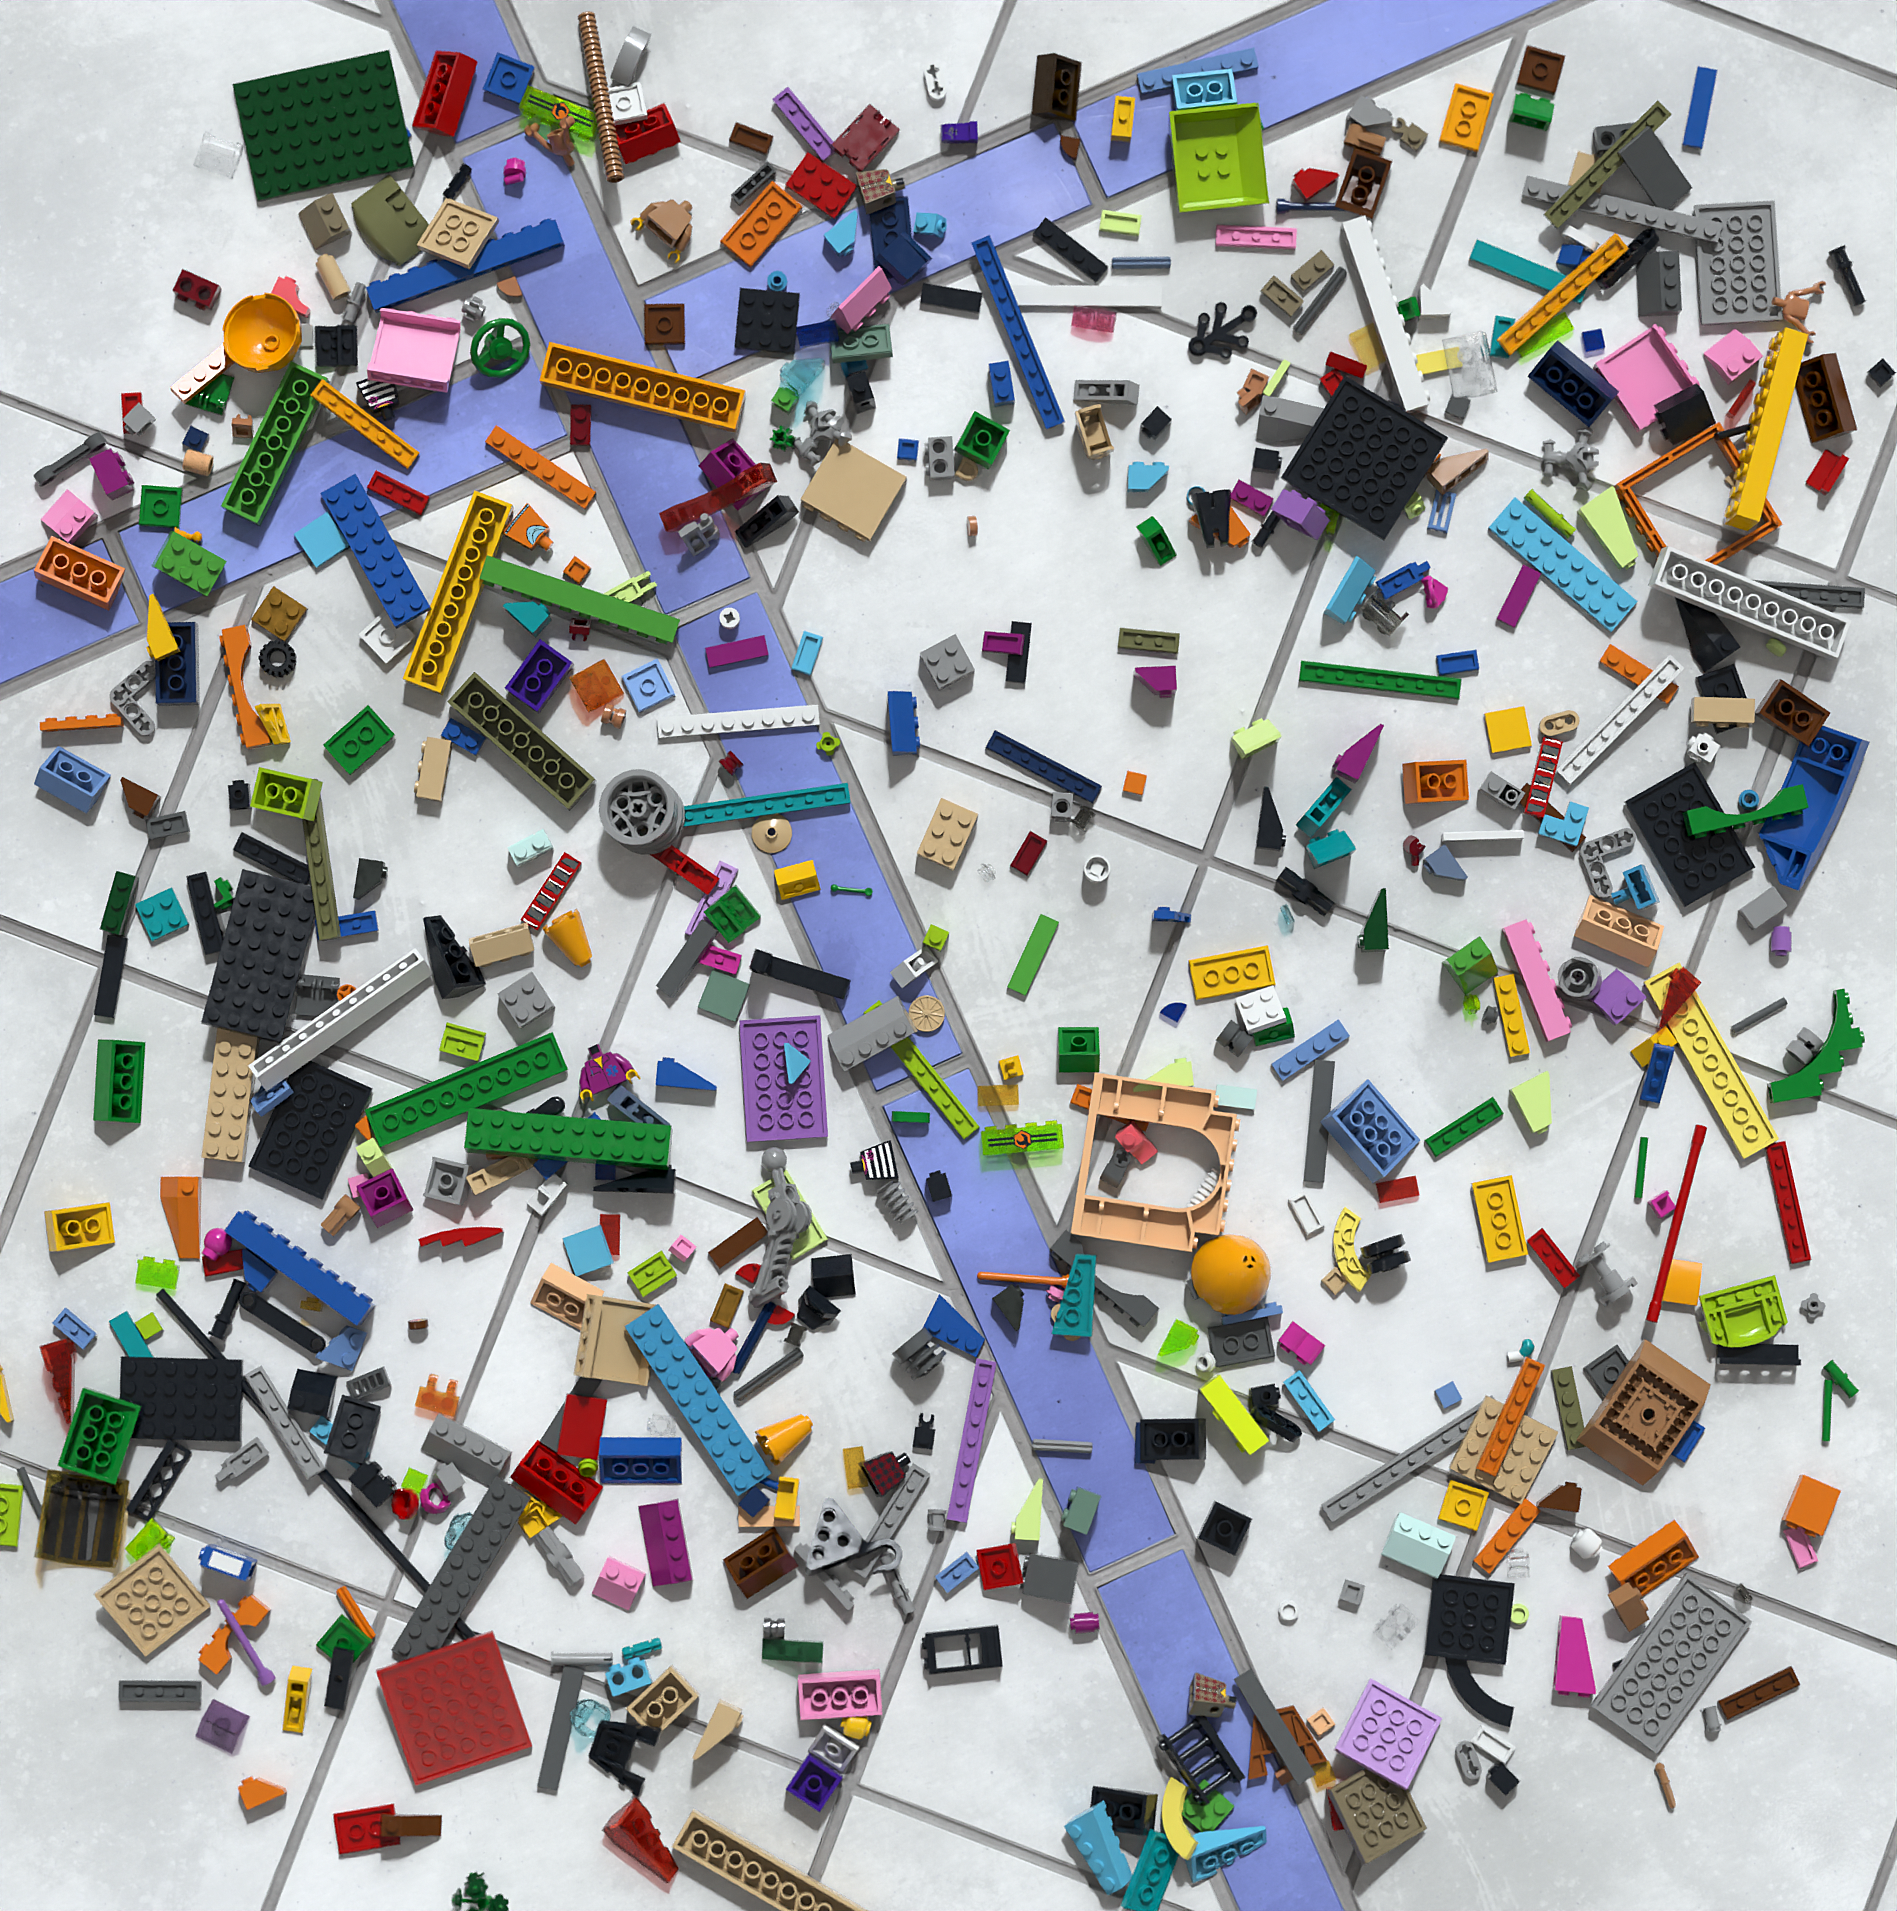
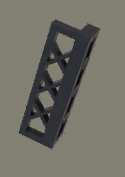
[1716,1344,1801,1365]
[126,1439,192,1522]

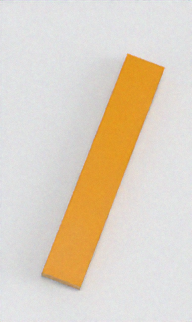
[310,379,420,469]

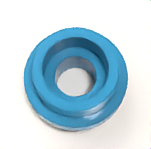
[767,271,787,291]
[1738,790,1759,810]

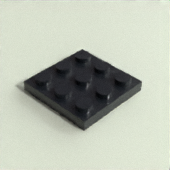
[734,288,800,354]

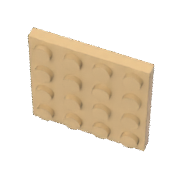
[1449,1395,1558,1504]
[94,1543,210,1657]

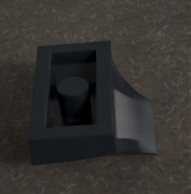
[797,1285,841,1330]

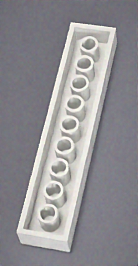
[1648,546,1851,660]

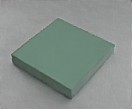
[698,969,750,1022]

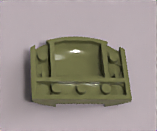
[351,174,429,267]

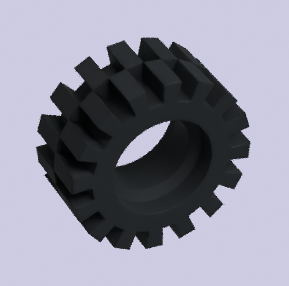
[258,640,297,678]

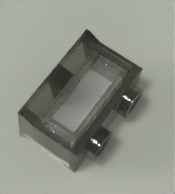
[1360,587,1409,636]

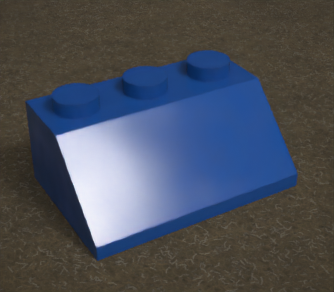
[888,691,920,756]

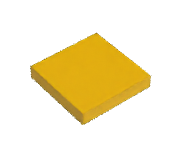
[1484,706,1532,753]
[1437,1480,1489,1531]

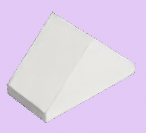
[1419,284,1452,318]

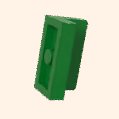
[1253,1007,1295,1046]

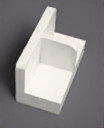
[527,1173,568,1216]

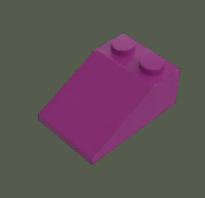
[1332,724,1384,783]

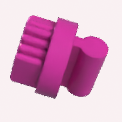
[503,157,526,185]

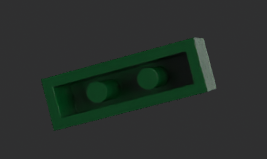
[100,871,139,936]

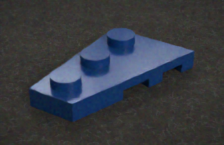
[922,1294,985,1357]

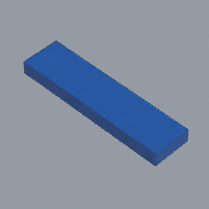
[1682,66,1718,149]

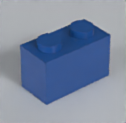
[988,361,1015,407]

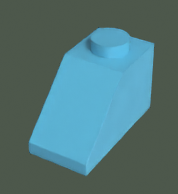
[824,210,858,257]

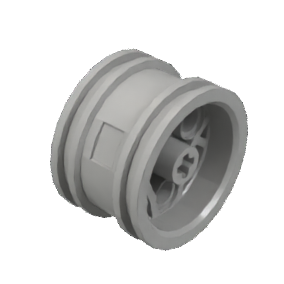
[599,769,685,855]

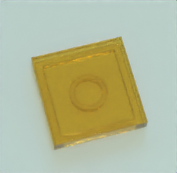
[1349,323,1386,371]

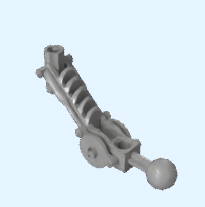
[748,1147,812,1308]

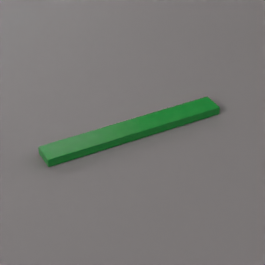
[1299,661,1462,700]

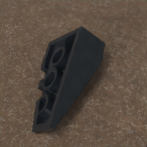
[1675,597,1740,673]
[423,915,486,999]
[593,1165,676,1194]

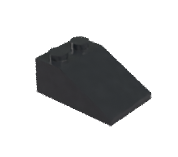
[1140,1418,1206,1460]
[1090,1786,1158,1836]

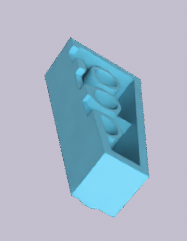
[1064,1801,1132,1895]

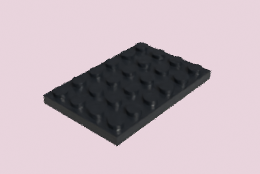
[1624,762,1755,907]
[248,1061,373,1200]
[120,1356,243,1442]

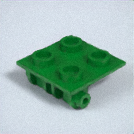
[185,374,234,416]

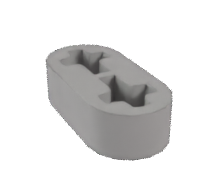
[1455,1741,1482,1779]

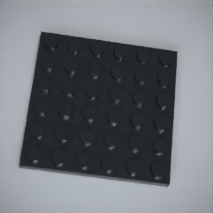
[1281,376,1448,541]

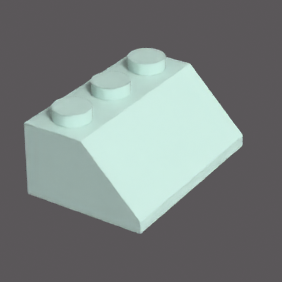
[1381,1512,1456,1579]

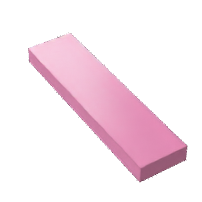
[1215,225,1297,249]

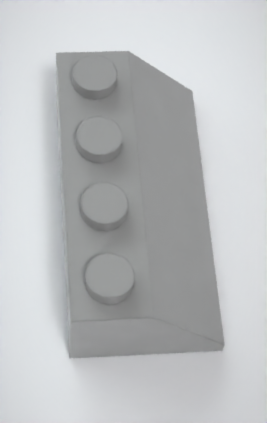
[828,996,918,1072]
[421,1413,512,1486]

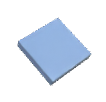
[621,658,675,713]

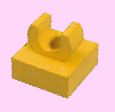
[999,1055,1024,1080]

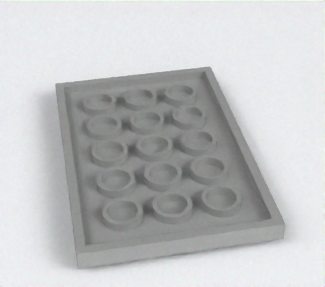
[1693,200,1783,325]

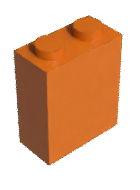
[1781,1474,1841,1538]

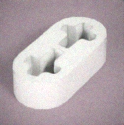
[924,62,946,101]
[1561,225,1599,253]

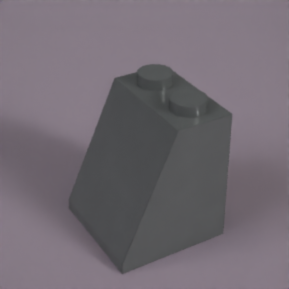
[1019,1552,1079,1604]

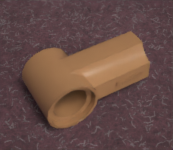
[1343,123,1386,155]
[320,1194,361,1236]

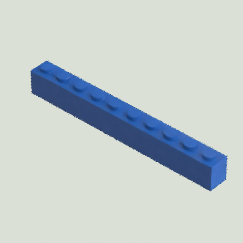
[366,218,565,313]

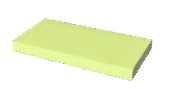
[752,1170,828,1260]

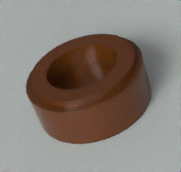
[408,1319,429,1330]

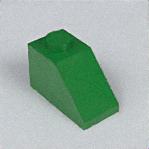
[1136,516,1177,566]

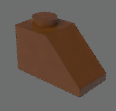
[120,777,161,819]
[1536,1481,1582,1512]

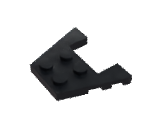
[588,1720,662,1797]

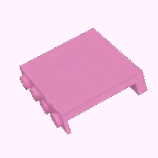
[367,308,461,393]
[1593,324,1700,432]

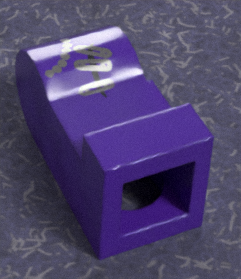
[940,121,978,143]

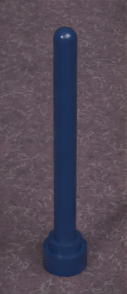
[1276,198,1347,215]

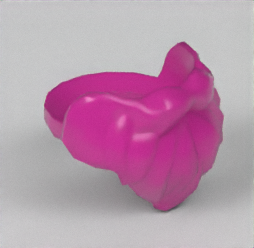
[1421,576,1448,609]
[420,1483,451,1514]

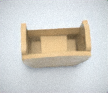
[1075,404,1114,460]

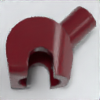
[1403,835,1426,866]

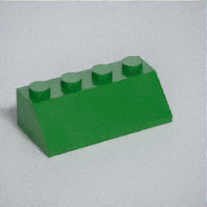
[93,1039,145,1123]

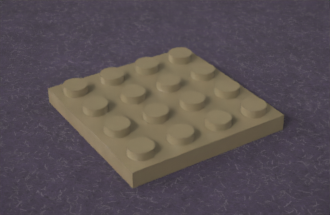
[1327,1768,1427,1865]

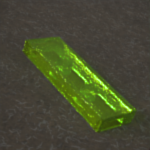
[1517,312,1574,359]

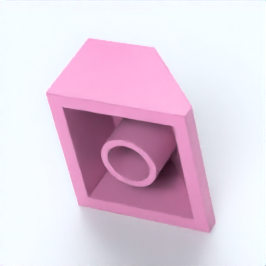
[1703,329,1763,385]
[41,489,98,545]
[592,1556,646,1610]

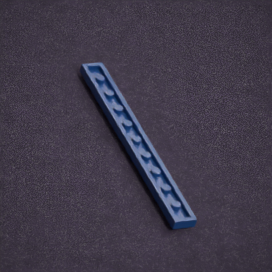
[971,235,1065,430]

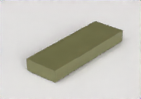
[1118,628,1180,654]

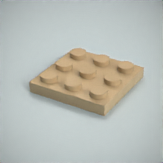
[417,198,499,269]

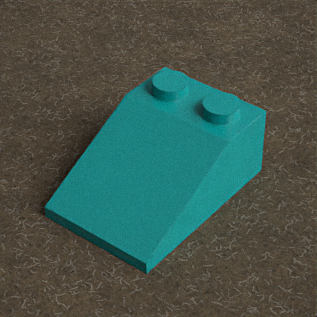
[1305,829,1356,869]

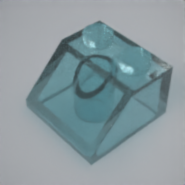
[780,358,825,397]

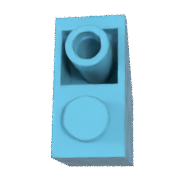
[1128,462,1169,492]

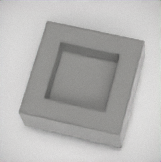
[1339,1579,1365,1605]

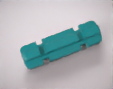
[622,1638,662,1659]

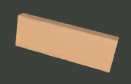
[738,1506,800,1527]

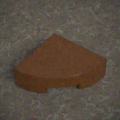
[1060,135,1080,160]

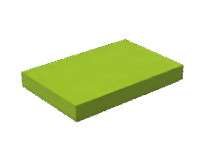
[0,1483,24,1547]

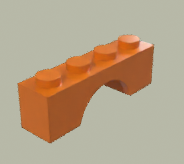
[198,1594,271,1675]

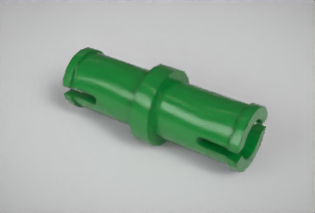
[1823,1359,1859,1399]

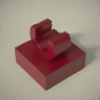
[569,618,591,642]

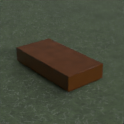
[729,122,773,156]

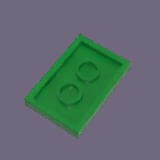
[323,705,396,776]

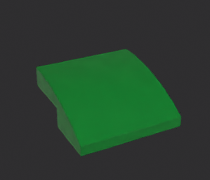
[704,885,761,943]

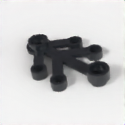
[1188,302,1257,359]

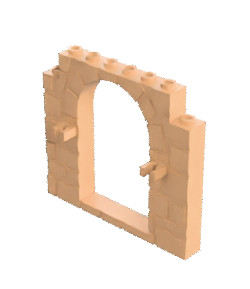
[1071,1073,1240,1252]

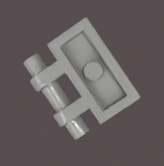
[678,513,720,557]

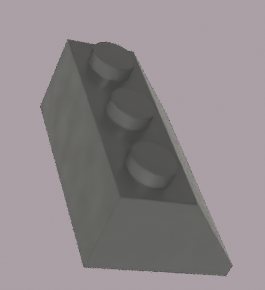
[1636,251,1682,316]

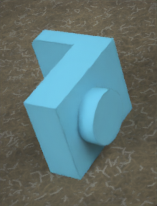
[913,212,947,238]

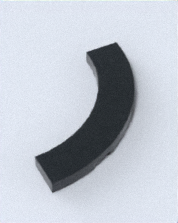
[1445,1657,1514,1727]

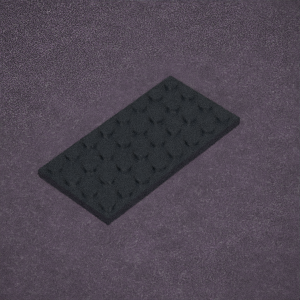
[201,869,315,1043]

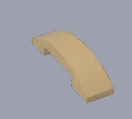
[465,1156,539,1196]

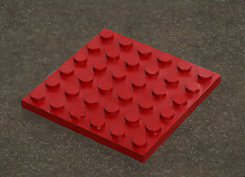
[376,1630,532,1786]

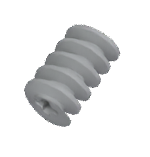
[876,1180,918,1224]

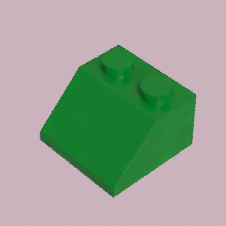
[1508,93,1555,131]
[1058,1027,1100,1073]

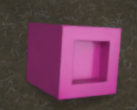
[1647,1190,1676,1219]

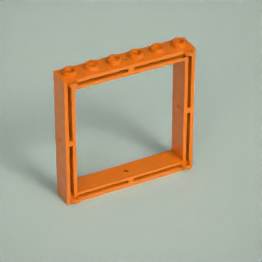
[1614,422,1783,565]

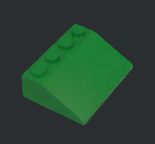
[57,1387,141,1485]

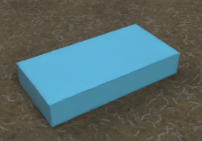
[791,631,823,676]

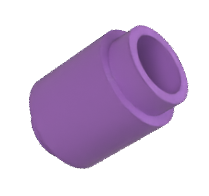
[1771,926,1792,956]

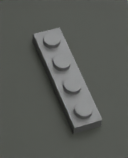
[794,1543,854,1610]

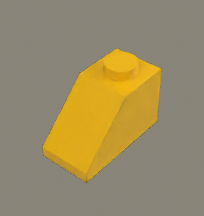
[1630,1026,1678,1067]

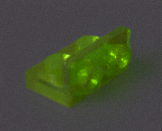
[135,1256,180,1290]
[125,1518,175,1561]

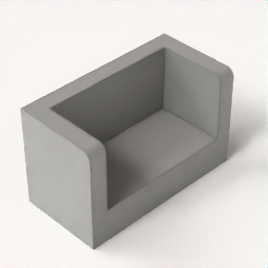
[1738,886,1788,930]

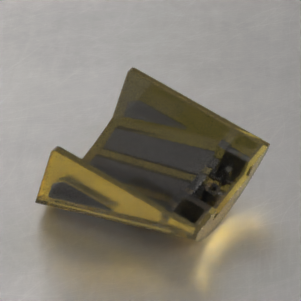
[34,1469,129,1568]

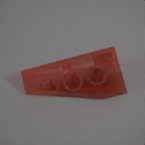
[39,1338,77,1424]
[602,1797,679,1883]

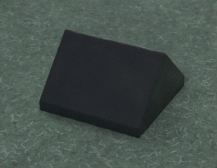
[811,1254,856,1298]

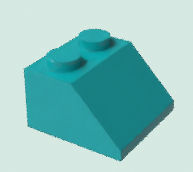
[503,602,552,638]

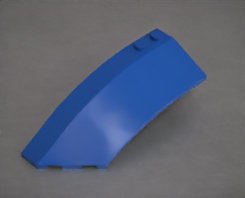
[1758,725,1870,891]

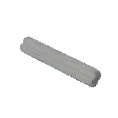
[1032,1439,1093,1453]

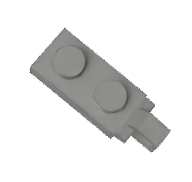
[215,1437,269,1482]

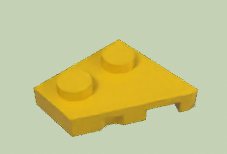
[255,704,291,745]

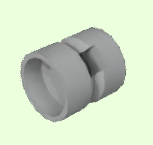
[1786,1027,1824,1066]

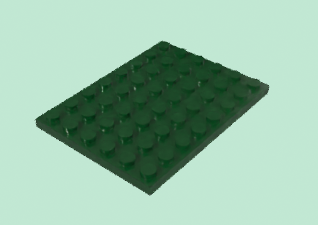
[233,50,415,202]

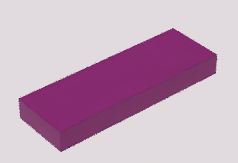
[1496,565,1541,628]
[705,635,769,668]

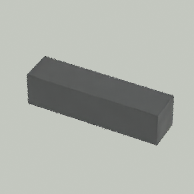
[731,161,776,206]

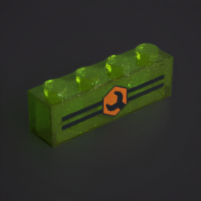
[519,85,598,142]
[981,1120,1064,1156]

